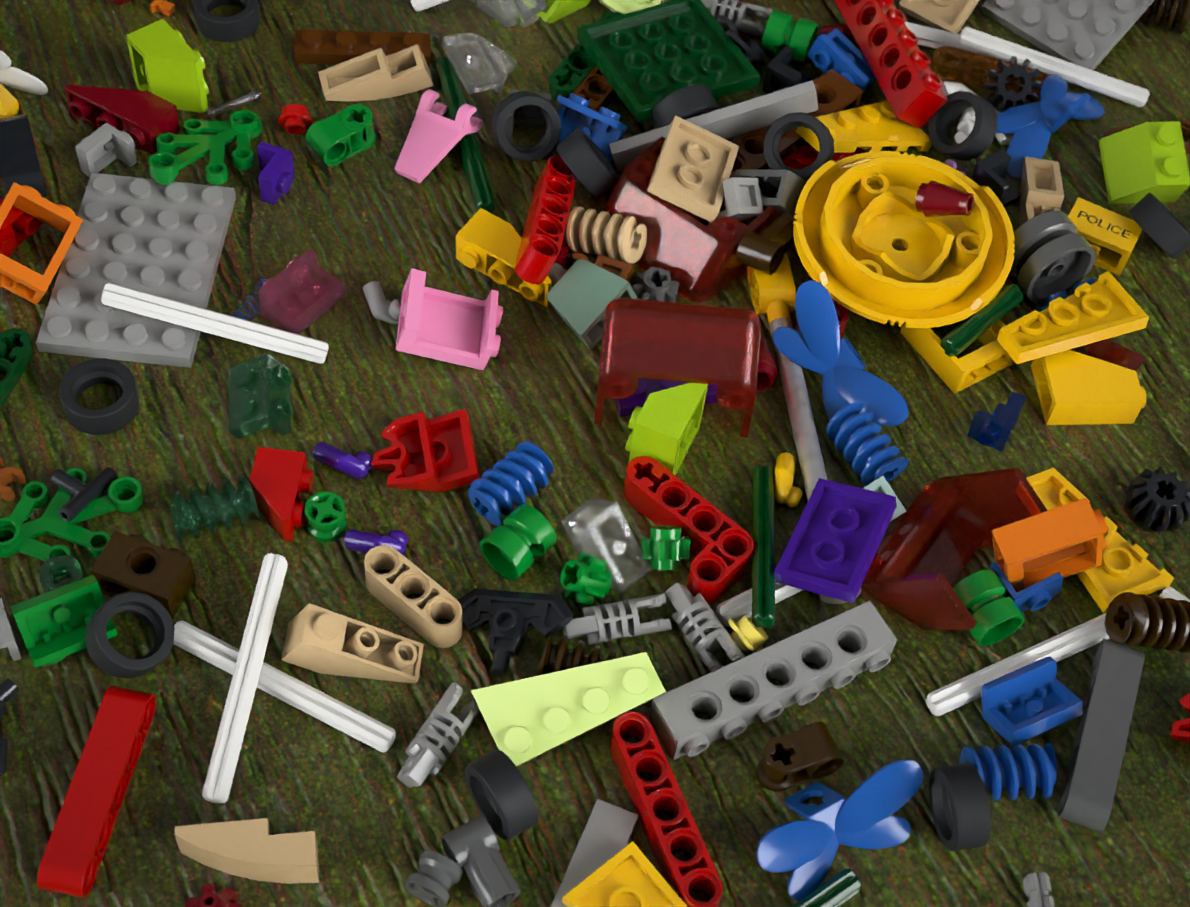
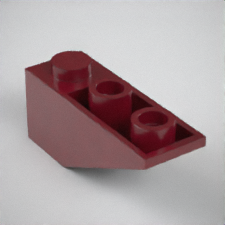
[64,85,180,155]

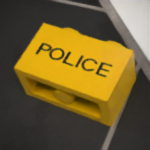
[1068,197,1143,276]

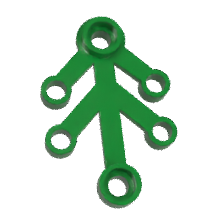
[148,110,262,185]
[0,468,144,573]

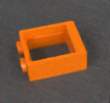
[0,182,84,305]
[992,497,1108,593]

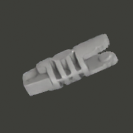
[701,0,773,38]
[665,582,745,672]
[563,593,672,645]
[397,682,480,788]

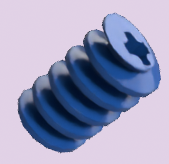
[826,402,909,486]
[468,441,554,526]
[959,743,1057,801]

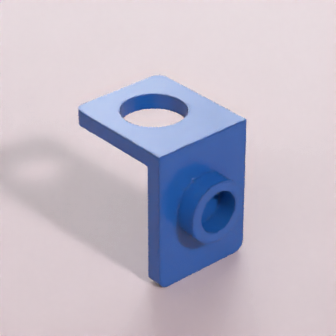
[989,562,1063,613]

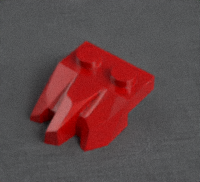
[371,409,481,492]

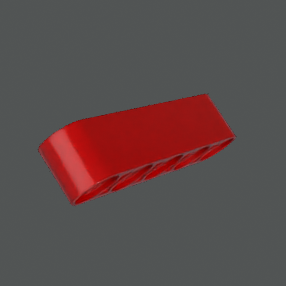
[515,156,577,284]
[37,685,156,898]
[610,712,723,907]

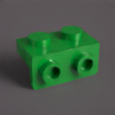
[10,574,118,667]

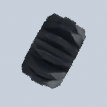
[984,56,1043,112]
[1124,466,1190,535]

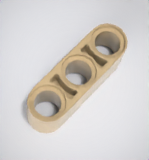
[364,545,462,648]

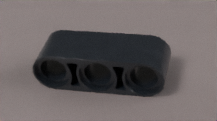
[0,114,47,198]

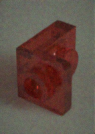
[1087,337,1145,372]

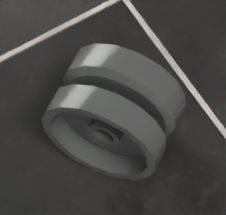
[1009,211,1096,303]

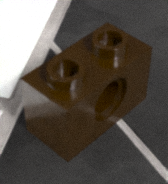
[91,531,196,620]

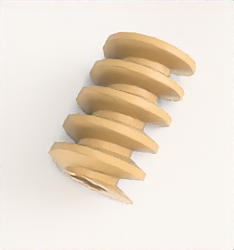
[566,206,647,263]

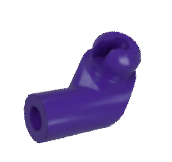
[313,442,373,479]
[344,529,408,555]

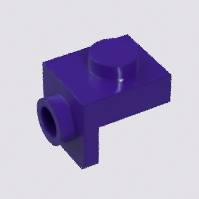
[257,142,294,205]

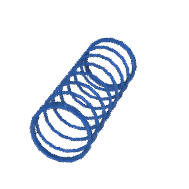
[231,278,277,321]

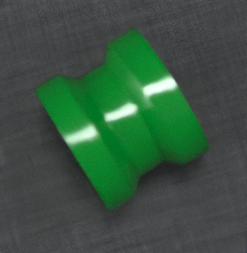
[304,491,347,543]

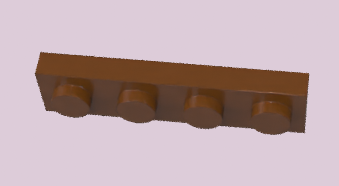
[294,30,431,67]

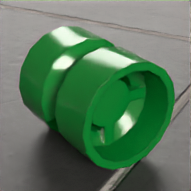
[761,9,819,65]
[479,504,557,581]
[949,569,1025,647]

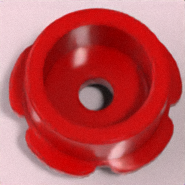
[278,104,313,135]

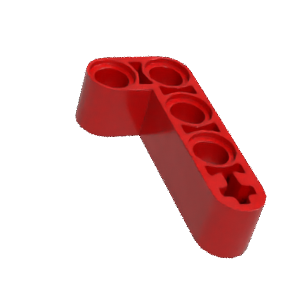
[623,456,754,604]

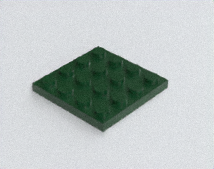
[577,0,760,122]

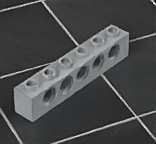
[649,601,897,760]

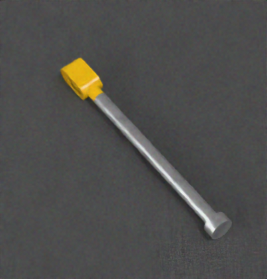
[747,252,861,604]

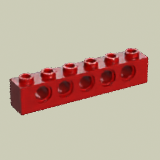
[835,0,948,129]

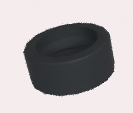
[193,0,260,42]
[651,84,719,129]
[491,91,562,162]
[929,91,997,161]
[763,112,834,181]
[557,128,620,198]
[1128,193,1190,259]
[60,358,139,435]
[85,591,175,679]
[464,749,538,841]
[929,763,991,851]

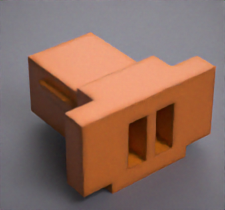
[150,0,175,16]

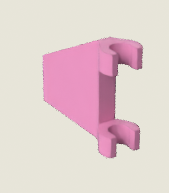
[394,89,484,183]

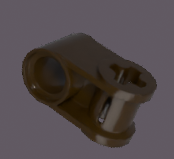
[756,722,845,792]

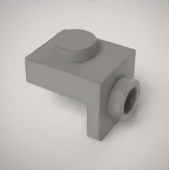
[75,123,137,177]

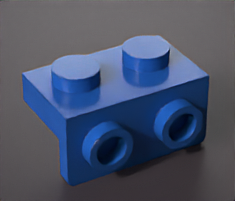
[807,28,878,94]
[556,93,628,163]
[981,656,1083,745]

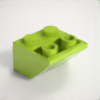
[126,19,209,113]

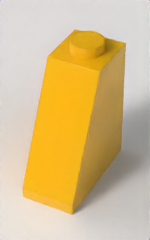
[1031,350,1146,425]

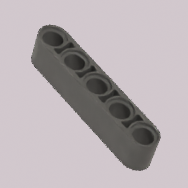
[1058,638,1145,833]

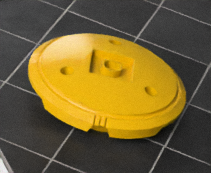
[793,151,1015,328]

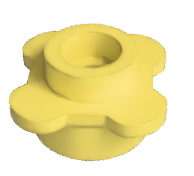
[728,614,769,652]

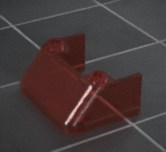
[603,136,775,303]
[594,298,761,437]
[861,467,1048,631]

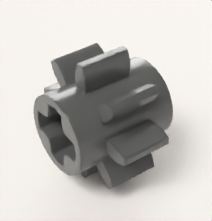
[633,267,679,314]

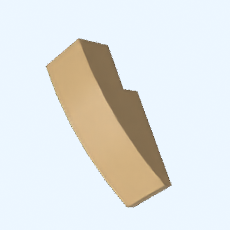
[318,44,433,102]
[1020,157,1064,226]
[175,818,319,884]

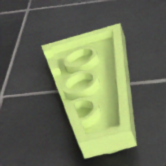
[471,652,666,767]

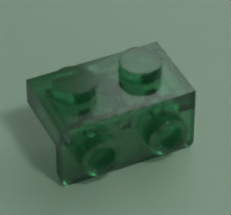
[229,353,293,439]

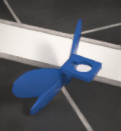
[996,74,1104,179]
[772,280,909,427]
[757,759,923,901]

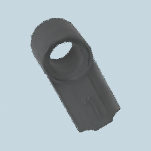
[440,815,520,907]

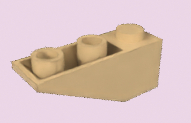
[281,603,424,684]

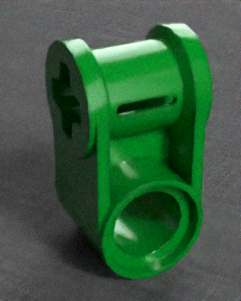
[305,104,375,166]

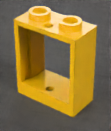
[900,319,1013,394]

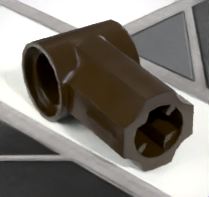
[736,211,796,275]

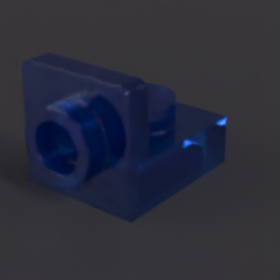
[967,391,1027,452]

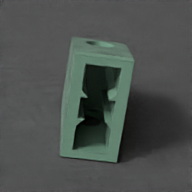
[546,259,637,350]

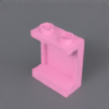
[395,268,503,371]

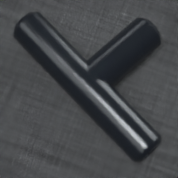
[50,467,118,522]

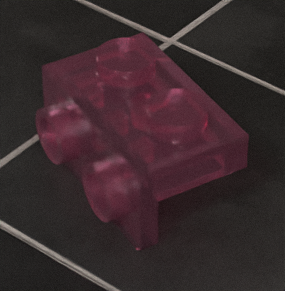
[259,248,346,334]

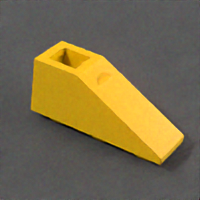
[456,208,552,307]

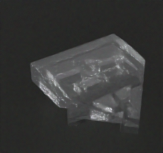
[442,33,516,94]

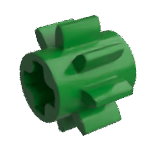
[641,525,691,570]
[560,552,612,606]

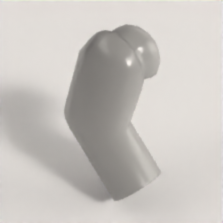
[363,281,401,325]

